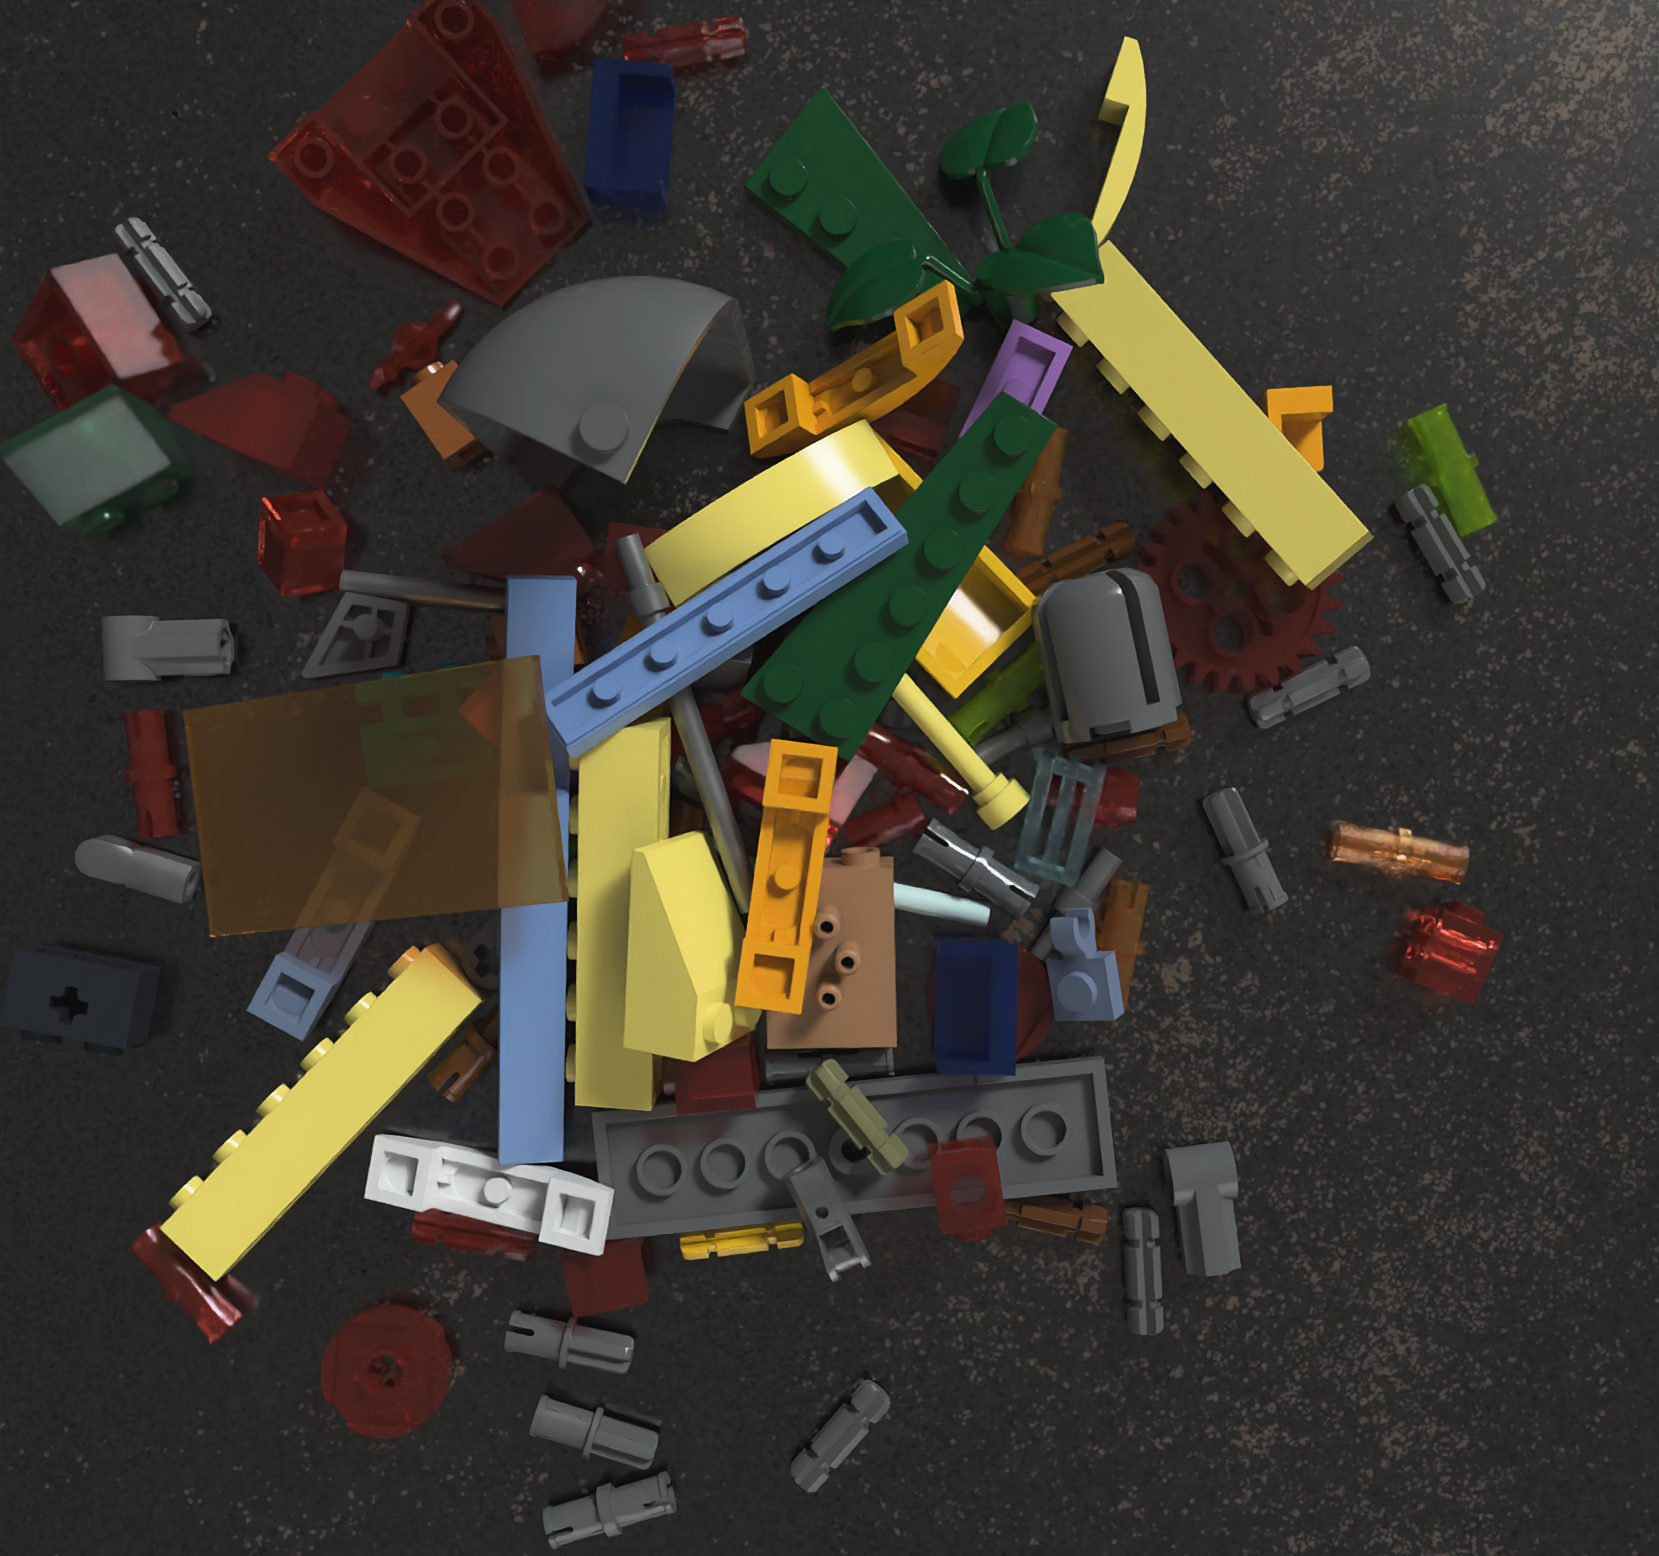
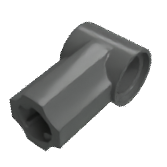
[100,615,234,683]
[1163,1141,1241,1276]

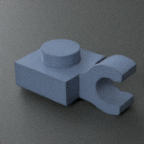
[1046,907,1124,1021]

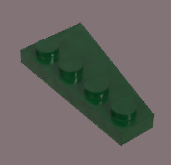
[744,85,975,323]

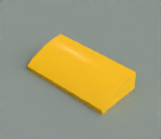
[870,426,1036,699]

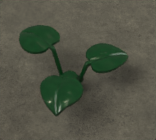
[826,101,1104,335]

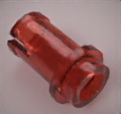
[843,790,929,848]

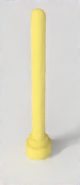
[813,601,1031,830]

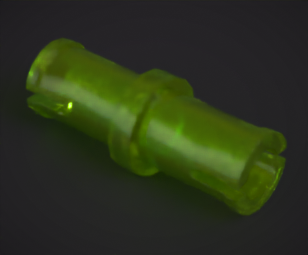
[1407,402,1499,536]
[946,637,1045,749]

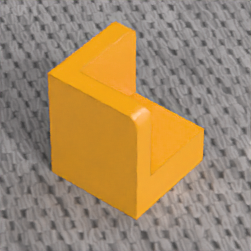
[1254,386,1333,473]

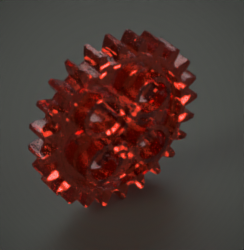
[1136,489,1344,693]

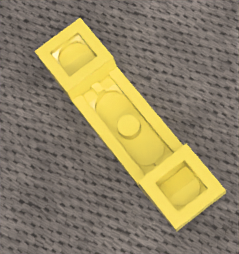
[1040,36,1146,302]
[644,418,899,609]

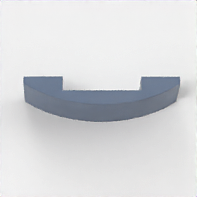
[246,786,425,1041]

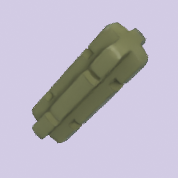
[805,1058,909,1176]

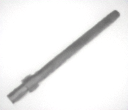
[613,533,754,914]

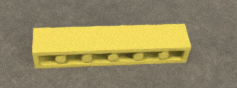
[1050,240,1374,590]
[565,716,671,1111]
[160,943,492,1282]

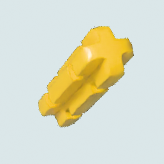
[679,1219,804,1260]

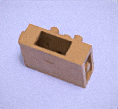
[766,847,897,1049]

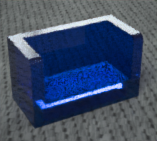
[584,58,677,211]
[934,937,1018,1076]

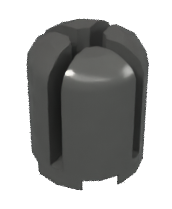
[1031,567,1183,743]

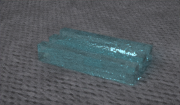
[1014,747,1108,887]

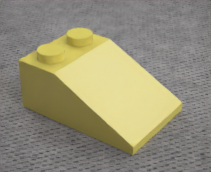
[623,830,762,1062]

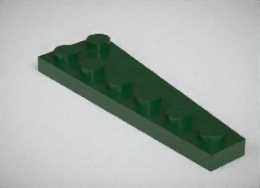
[740,390,1058,762]

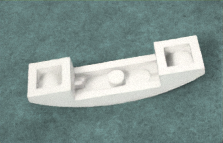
[364,1134,614,1256]

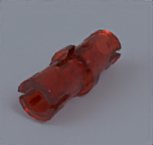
[122,709,180,839]
[855,722,972,816]
[128,1221,244,1344]

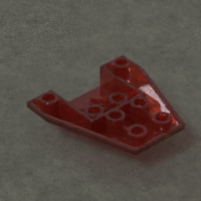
[267,0,591,307]

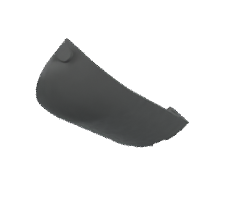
[437,276,757,492]

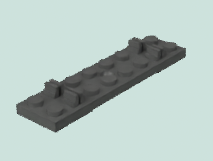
[591,1056,1118,1240]

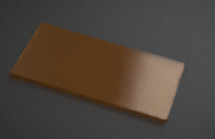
[183,655,569,937]

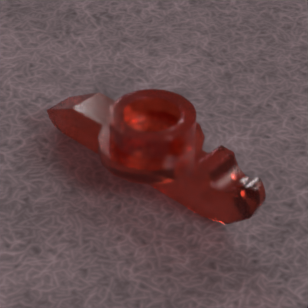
[367,297,462,390]

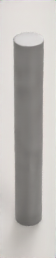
[339,570,506,613]

